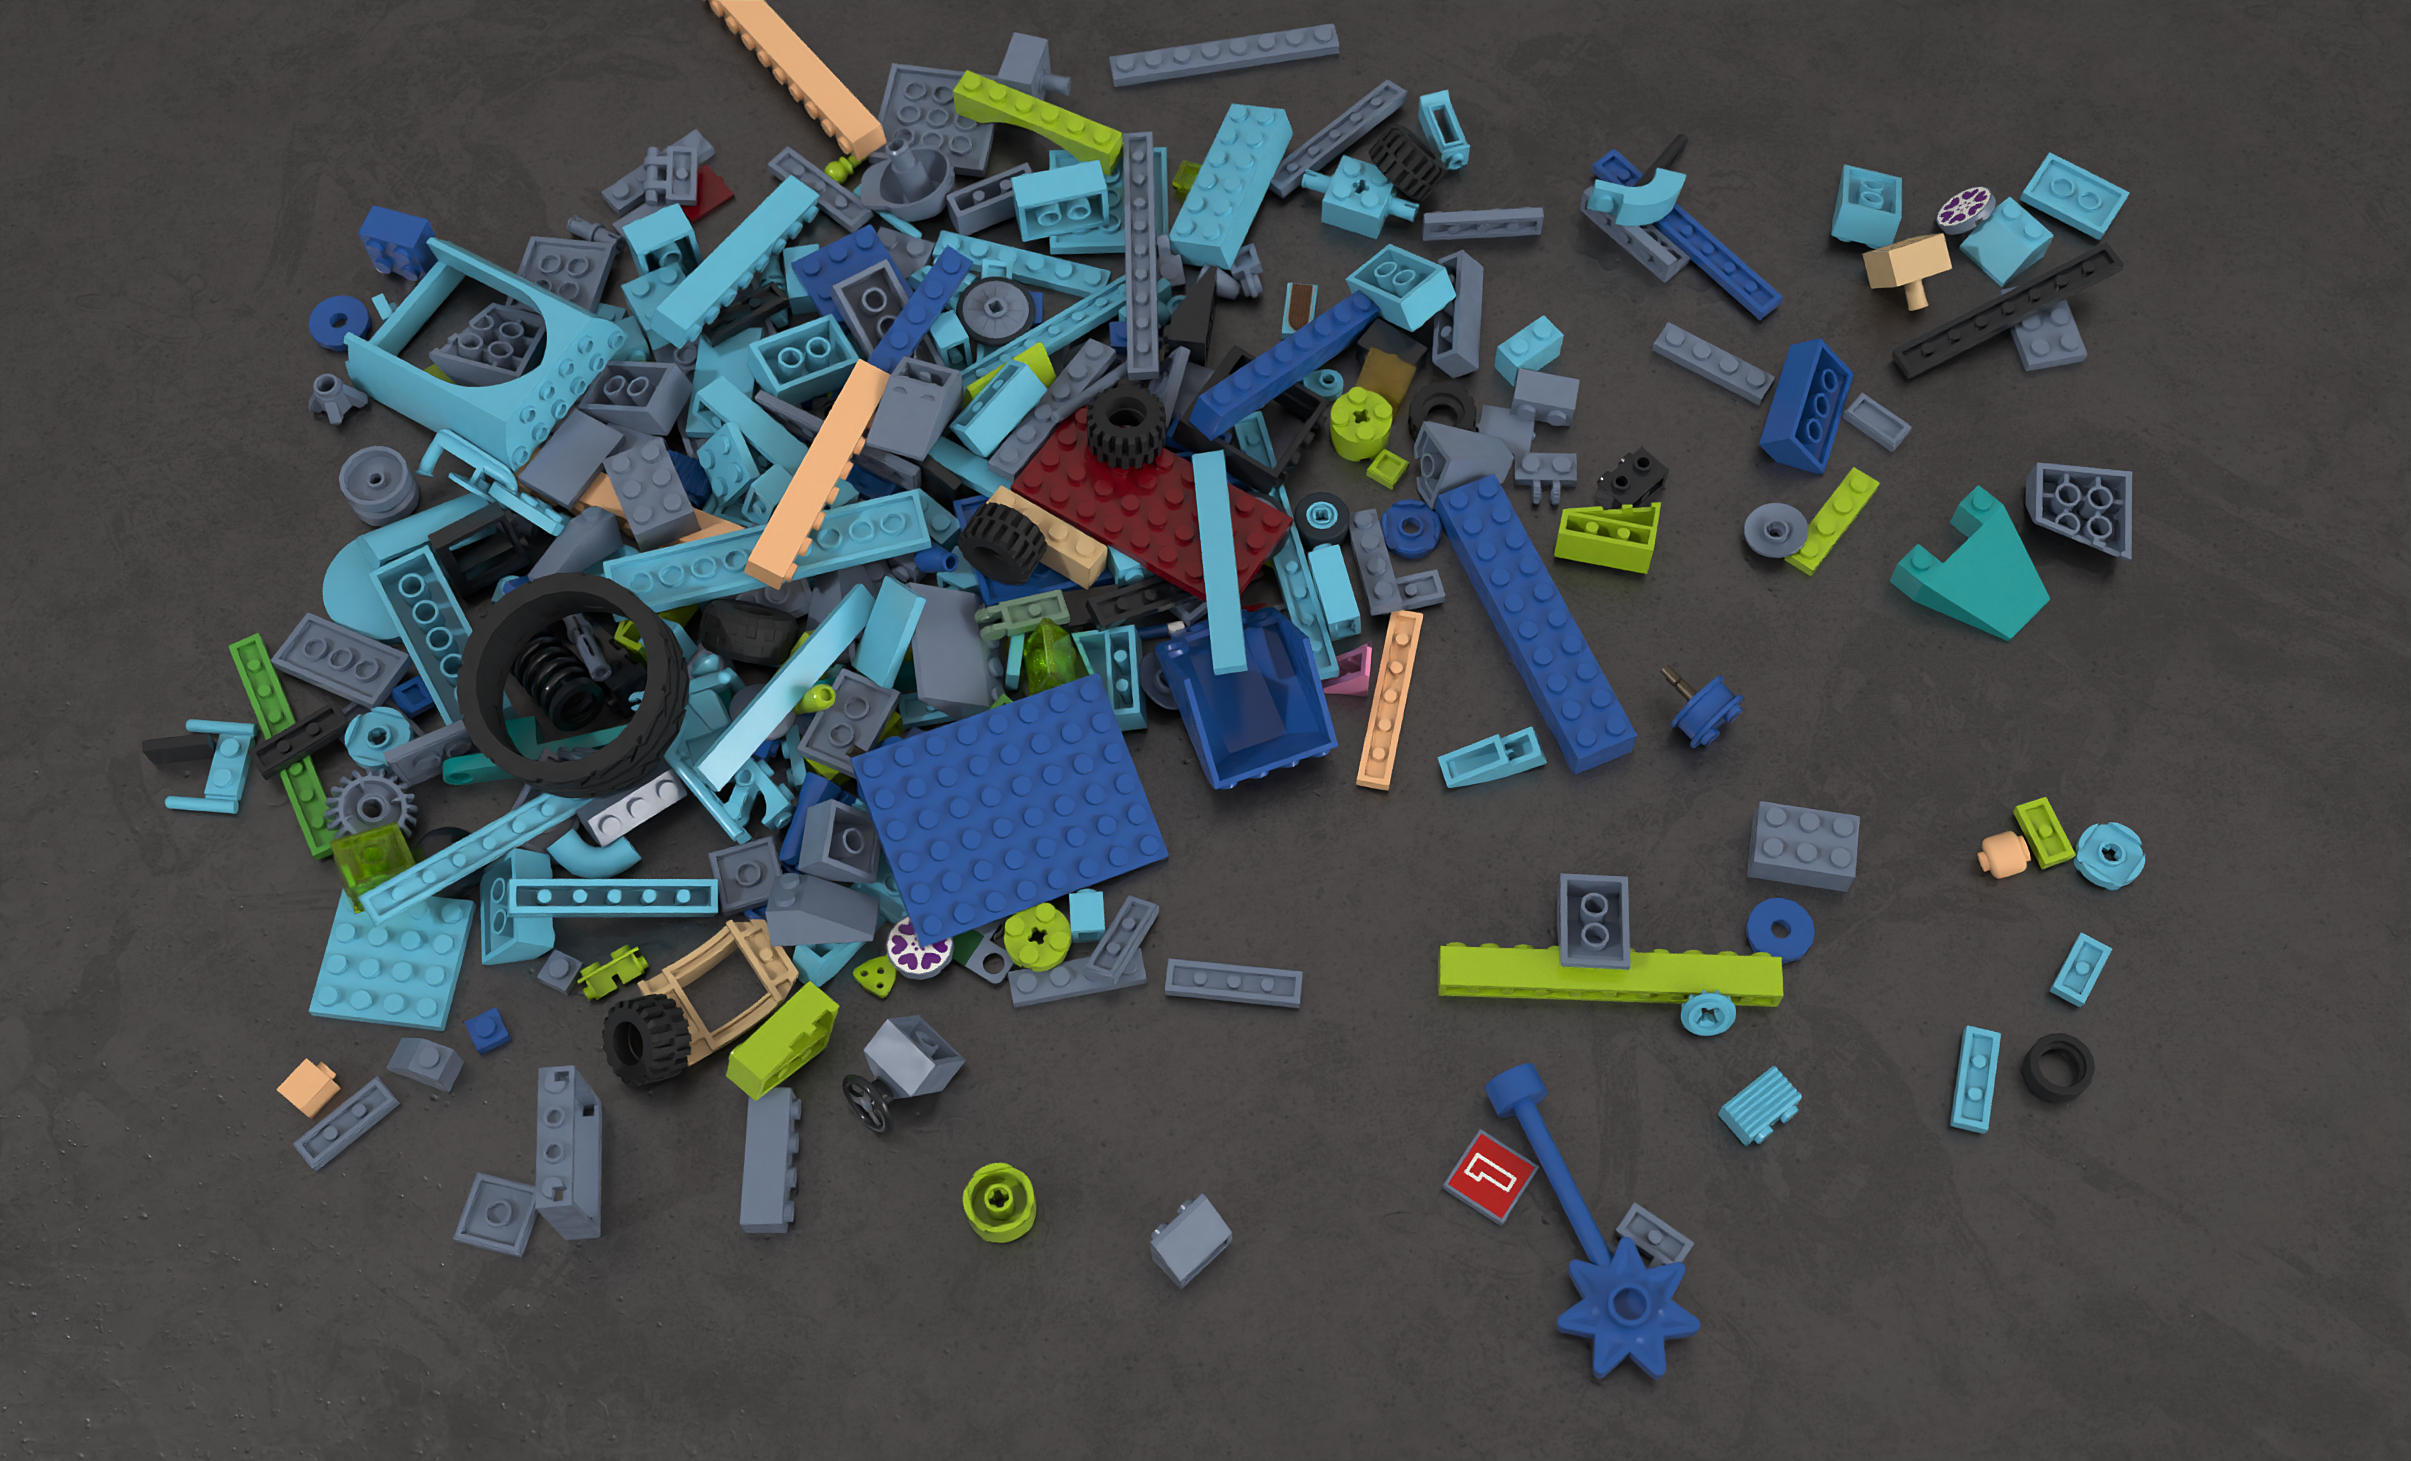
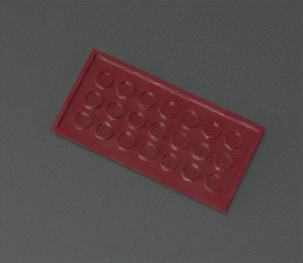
[1010,405,1293,602]

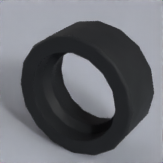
[2022,1033,2095,1103]

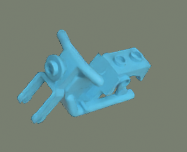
[628,654,796,844]

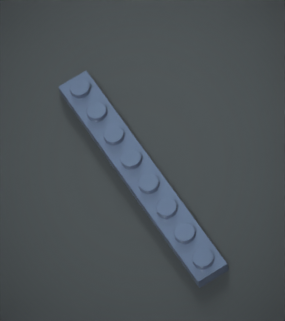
[1109,23,1339,87]

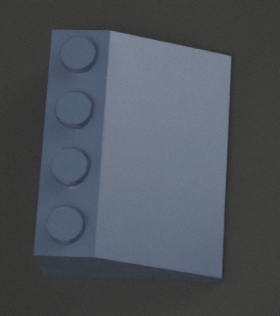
[905,582,1007,721]

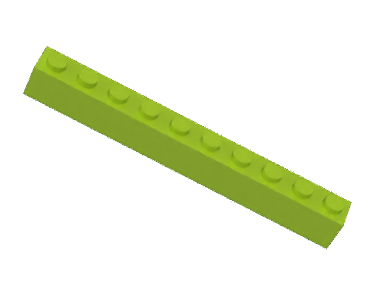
[1438,942,1784,1007]

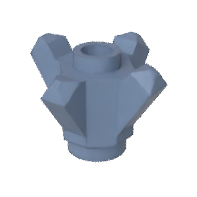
[309,373,368,425]

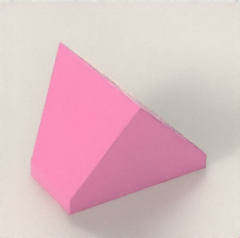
[1321,640,1372,697]

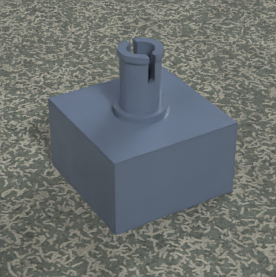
[997,32,1072,101]

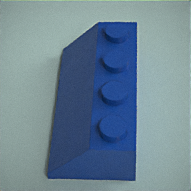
[1759,338,1854,474]

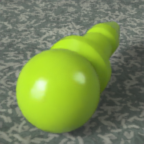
[824,155,868,184]

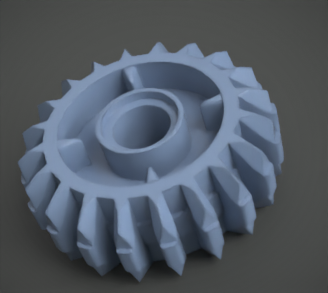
[324,768,418,856]

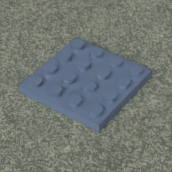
[868,63,997,177]

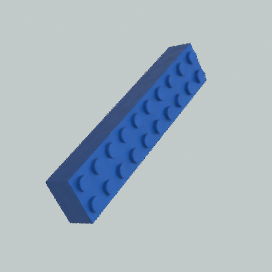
[1436,474,1637,775]

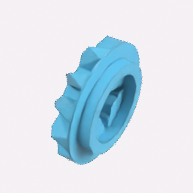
[1680,989,1736,1036]

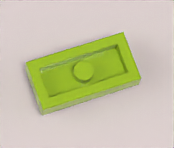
[2013,797,2076,869]

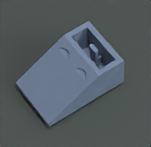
[866,356,964,461]

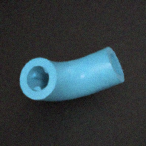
[547,828,642,879]

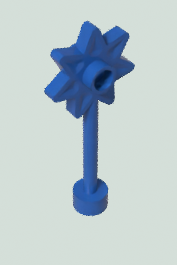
[1484,1063,1700,1380]

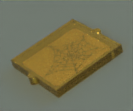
[1355,347,1417,417]

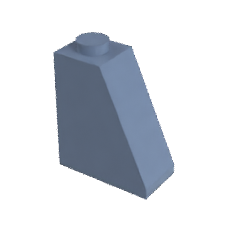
[1414,421,1514,509]
[806,564,879,643]

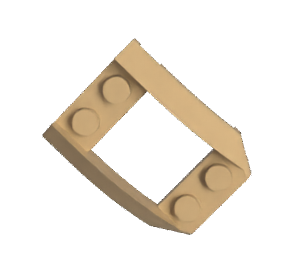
[638,919,799,1067]

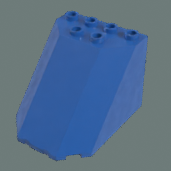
[1154,607,1338,790]

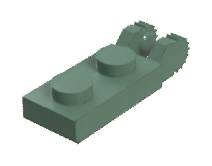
[974,589,1070,641]

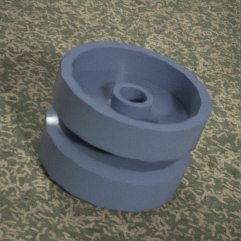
[339,446,420,527]

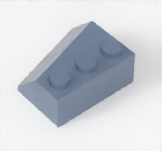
[429,303,547,387]
[2026,462,2132,562]

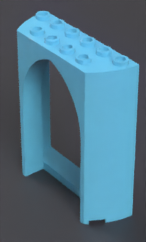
[344,237,629,474]

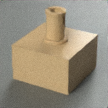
[1862,233,1952,311]

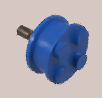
[1660,664,1745,749]

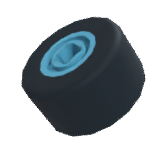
[1294,492,1350,552]

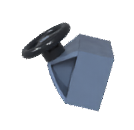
[842,1015,966,1133]

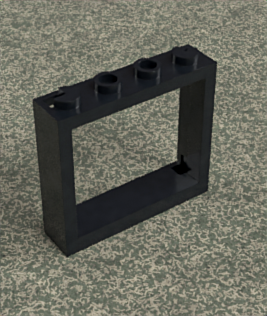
[1171,344,1329,495]

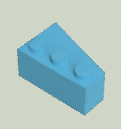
[1071,625,1148,731]

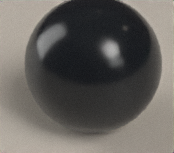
[410,826,487,899]

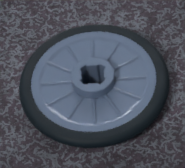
[956,276,1036,347]

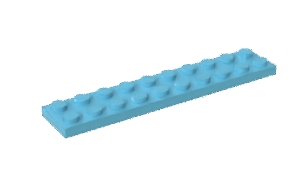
[603,489,932,622]

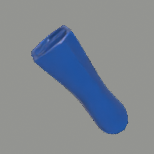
[778,772,857,874]

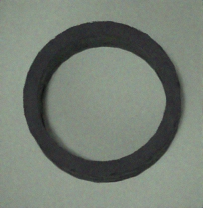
[456,572,690,798]

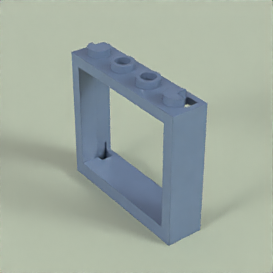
[535,1065,602,1240]

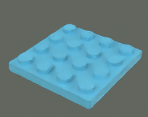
[1050,147,1169,255]
[309,886,476,1031]

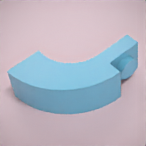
[1587,168,1686,226]

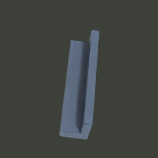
[1580,186,1691,283]

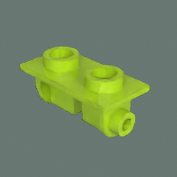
[577,944,649,1001]

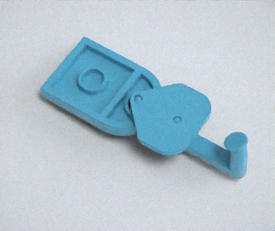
[415,429,573,536]

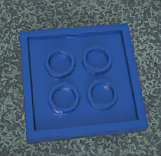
[791,224,914,335]

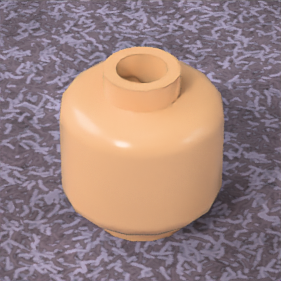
[1977,831,2031,879]

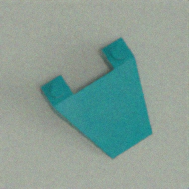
[1890,485,2050,641]

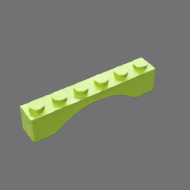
[953,70,1123,176]

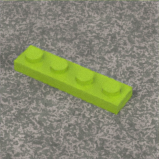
[1784,467,1880,576]

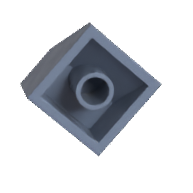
[798,799,881,884]

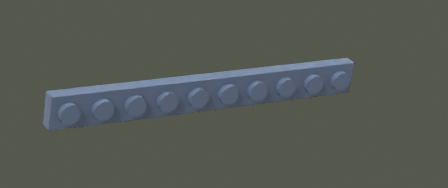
[1123,132,1160,380]

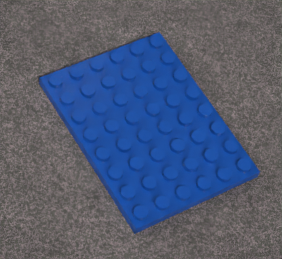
[849,673,1169,949]

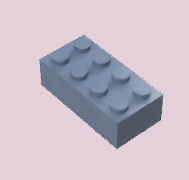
[829,259,945,367]

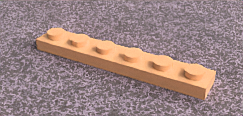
[1356,610,1423,791]

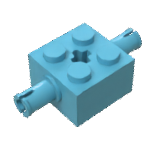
[1301,155,1419,239]

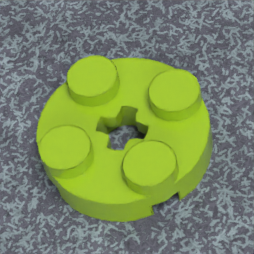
[1004,903,1072,972]

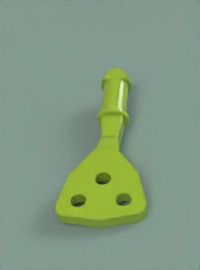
[853,954,897,998]

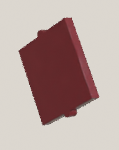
[680,164,735,225]

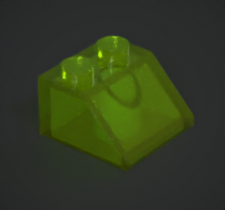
[1023,618,1079,696]
[330,822,416,914]

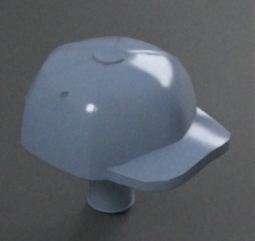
[860,138,956,222]

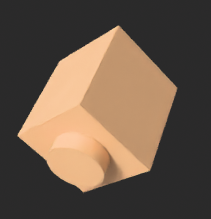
[276,1058,341,1120]

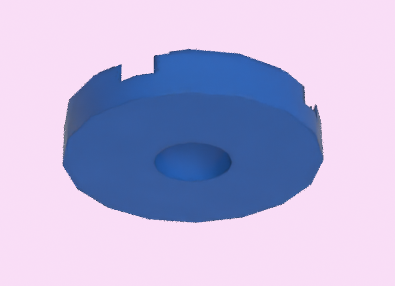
[308,295,372,352]
[1380,499,1442,559]
[1745,898,1815,964]

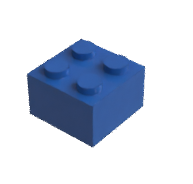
[358,205,438,281]

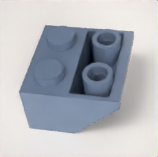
[1150,1193,1232,1289]

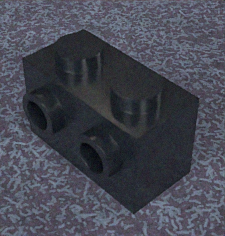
[1595,447,1669,510]

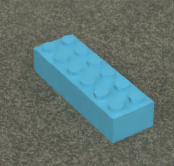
[1168,104,1293,270]
[368,545,518,725]

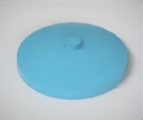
[323,539,452,645]

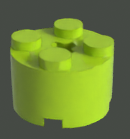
[1329,387,1392,462]
[963,1163,1037,1243]

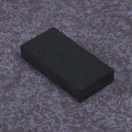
[142,733,217,765]

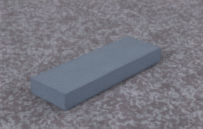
[1083,895,1160,986]
[293,1076,401,1172]

